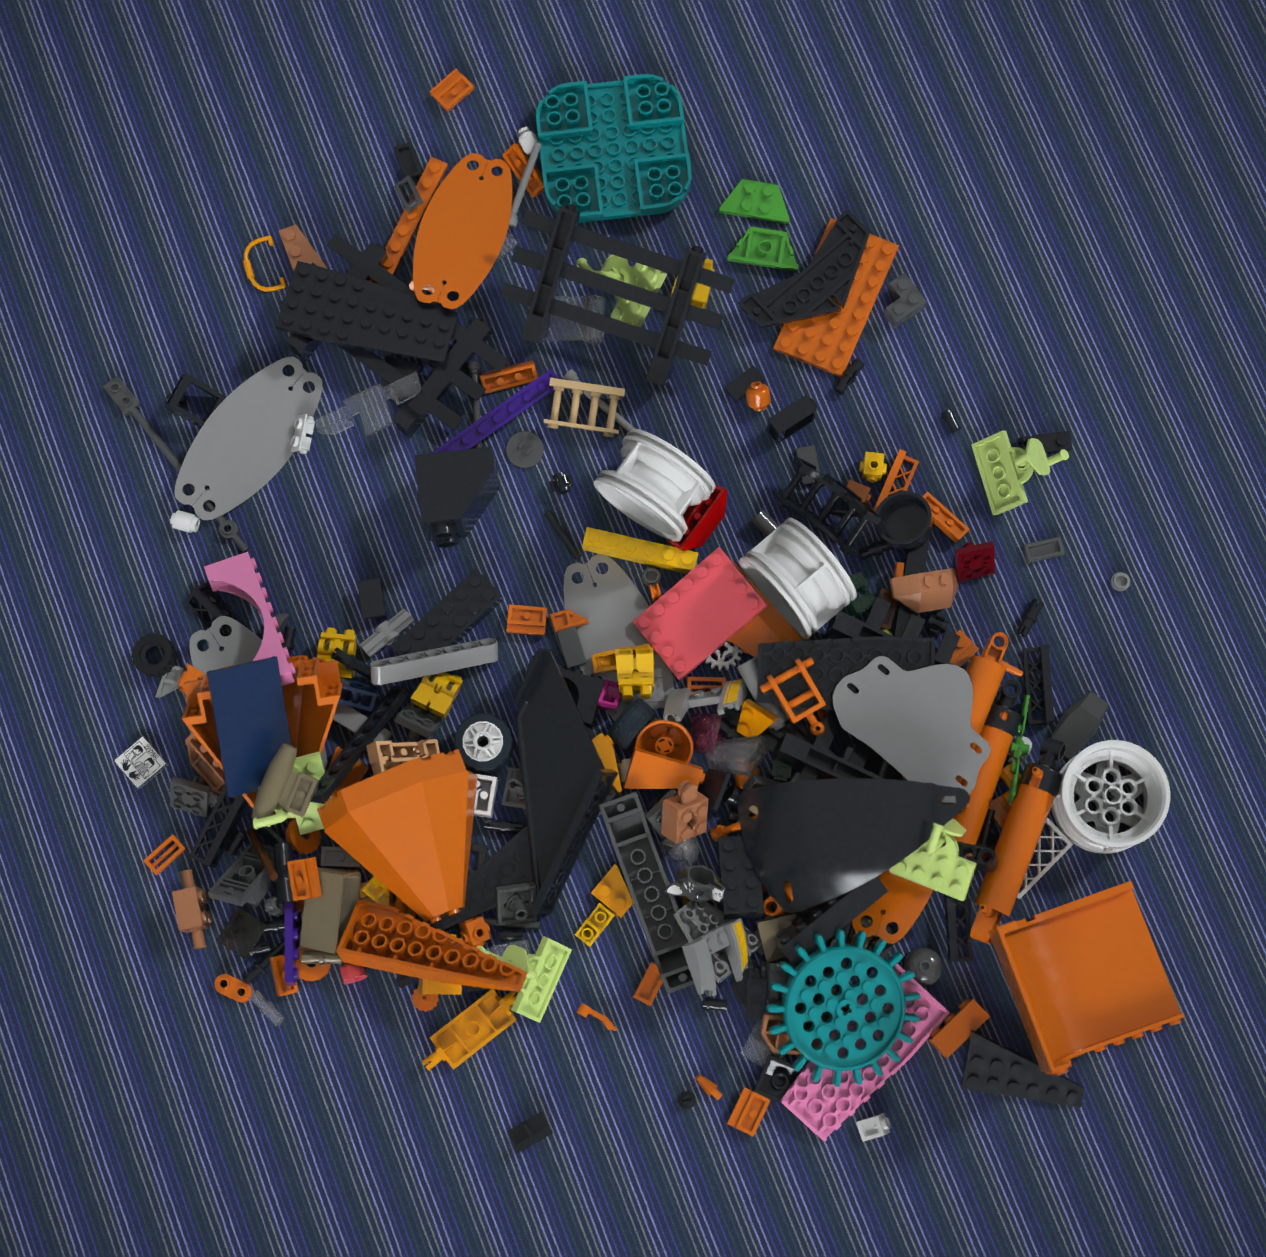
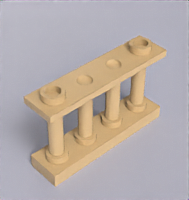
[544,378,625,438]

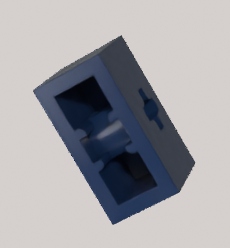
[338,677,377,712]

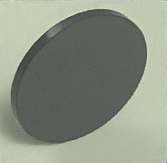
[506,431,544,468]

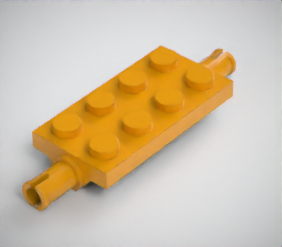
[421,989,519,1071]

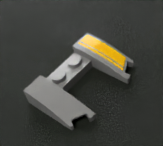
[663,679,748,721]
[682,918,749,996]

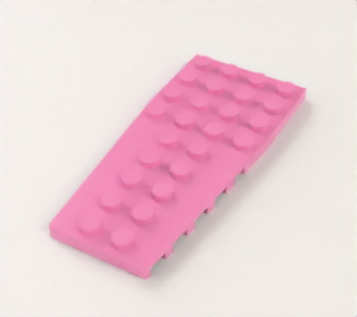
[780,964,950,1141]

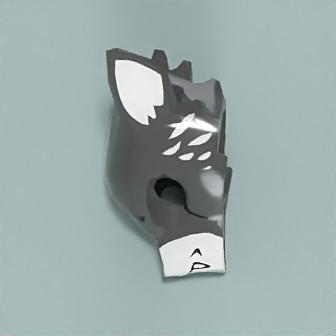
[664,865,725,902]

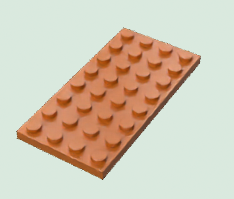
[773,218,899,377]

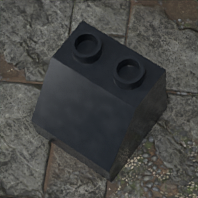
[415,446,500,548]

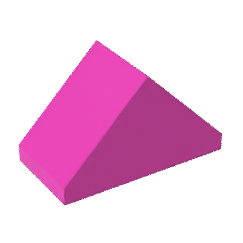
[597,680,622,713]

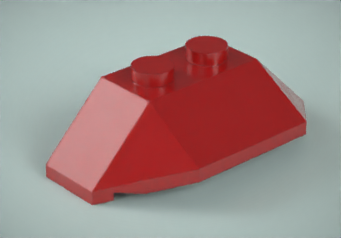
[668,484,727,551]

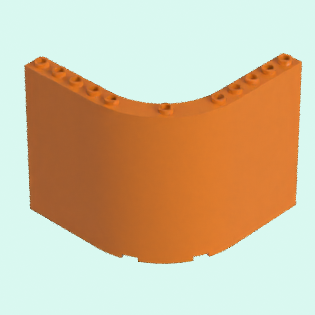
[988,881,1185,1076]

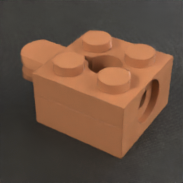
[661,780,708,844]

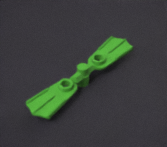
[1008,695,1030,803]

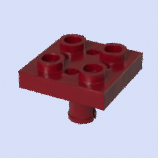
[955,541,995,582]

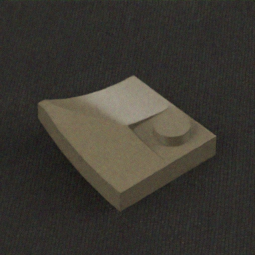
[757,913,796,963]

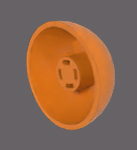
[635,719,693,763]

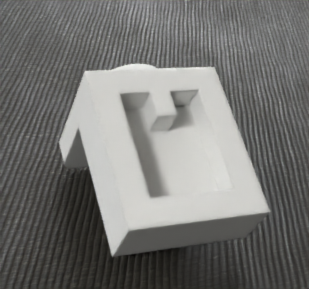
[856,1113,890,1142]

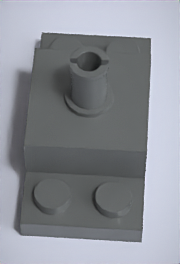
[208,842,275,907]

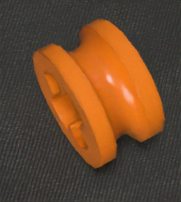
[649,583,662,602]

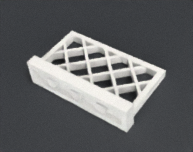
[987,817,1073,899]

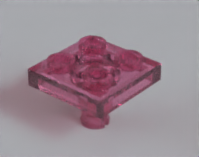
[689,714,726,754]

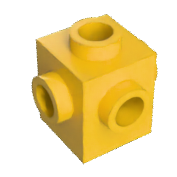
[859,452,887,482]

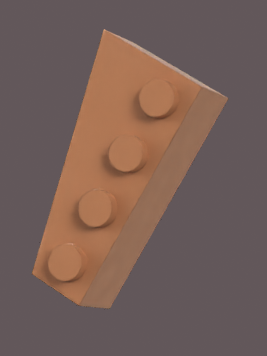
[279,224,328,271]

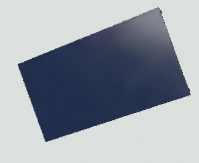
[206,656,291,798]

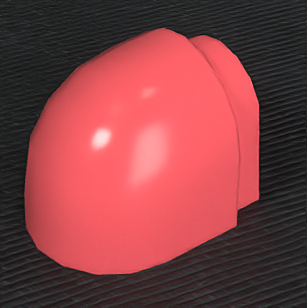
[339,963,368,985]

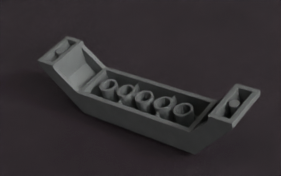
[599,792,694,994]

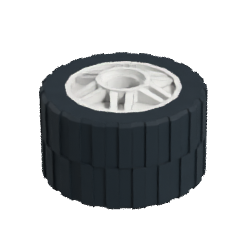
[454,713,514,775]

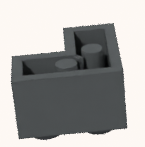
[884,273,927,330]

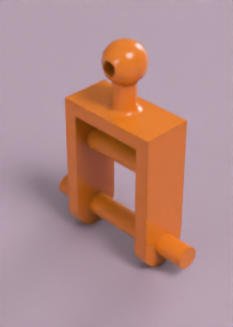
[759,657,826,736]

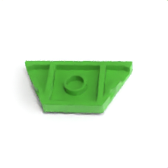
[719,179,790,225]
[727,226,798,272]

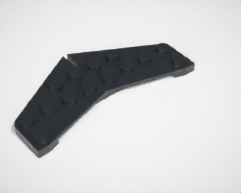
[737,209,869,328]

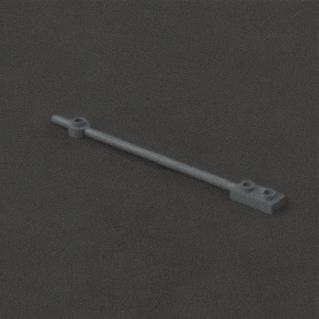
[103,376,249,553]

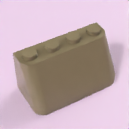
[299,867,361,954]

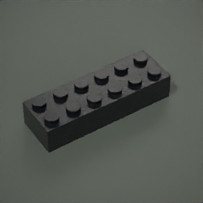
[392,568,503,678]
[774,877,888,967]

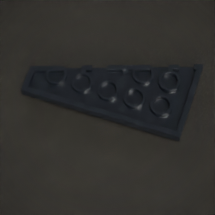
[961,1029,1084,1108]

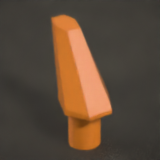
[695,1074,723,1100]

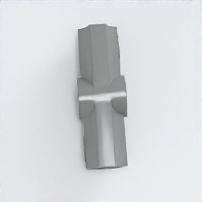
[360,608,415,658]

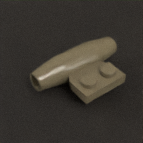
[252,743,319,819]

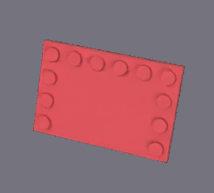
[632,547,768,681]

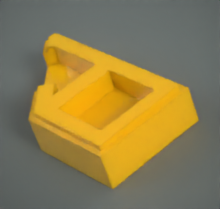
[361,876,389,906]

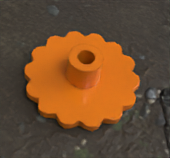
[412,988,439,1012]

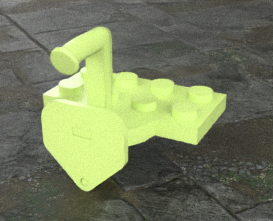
[576,255,668,327]
[971,431,1069,515]
[253,751,332,835]
[889,818,977,901]
[477,936,572,1023]

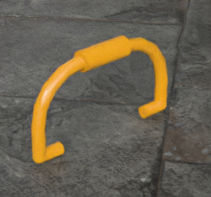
[243,235,286,292]

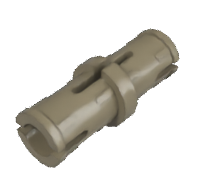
[302,951,342,966]

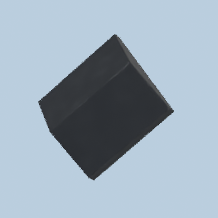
[754,1054,804,1103]

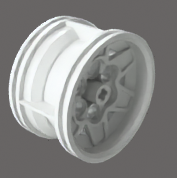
[594,428,716,541]
[739,518,857,640]
[1051,740,1170,854]

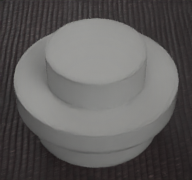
[1111,572,1130,591]

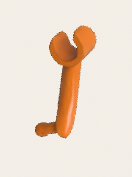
[577,1004,617,1031]

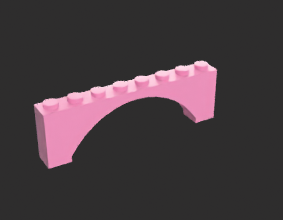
[204,552,296,686]

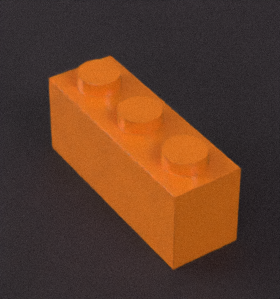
[928,999,990,1058]

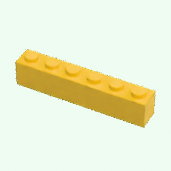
[582,527,699,574]

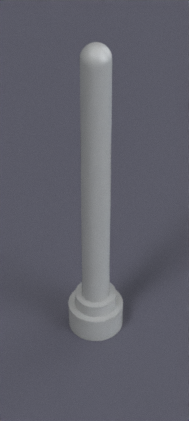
[509,142,541,228]
[563,369,634,432]

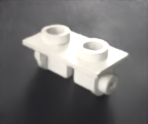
[290,414,315,454]

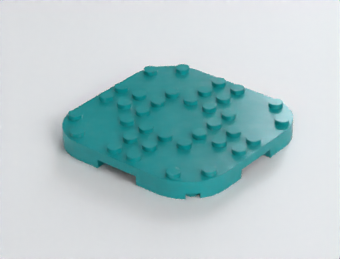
[536,74,692,223]

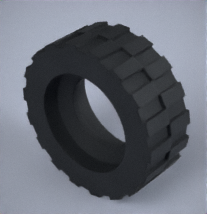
[131,633,177,678]

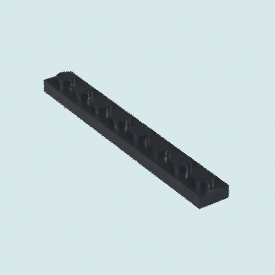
[311,686,410,804]

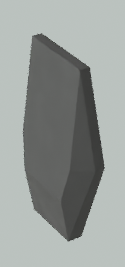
[1050,691,1109,760]

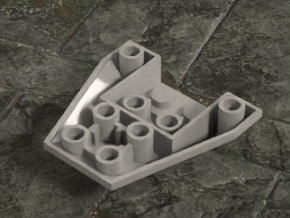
[674,900,762,984]

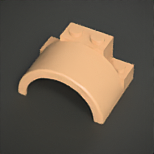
[366,739,440,775]

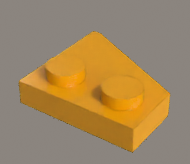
[736,698,778,741]
[591,864,634,918]

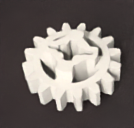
[705,642,743,671]

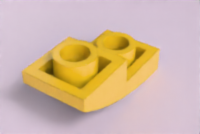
[575,902,616,947]

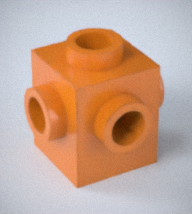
[459,916,491,947]

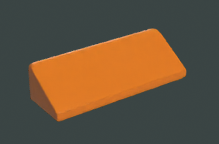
[502,143,545,198]
[479,360,538,394]

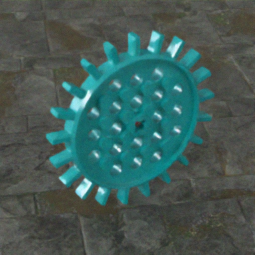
[766,929,921,1087]

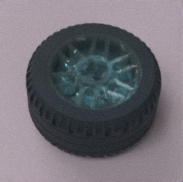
[608,698,656,749]

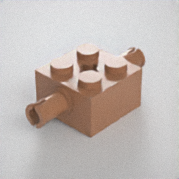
[172,869,212,950]

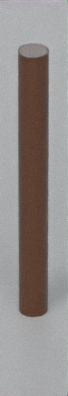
[247,828,278,880]

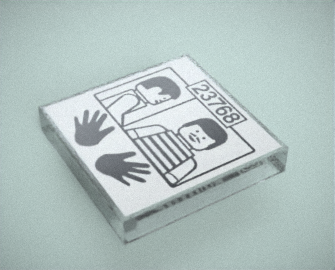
[113,735,169,790]

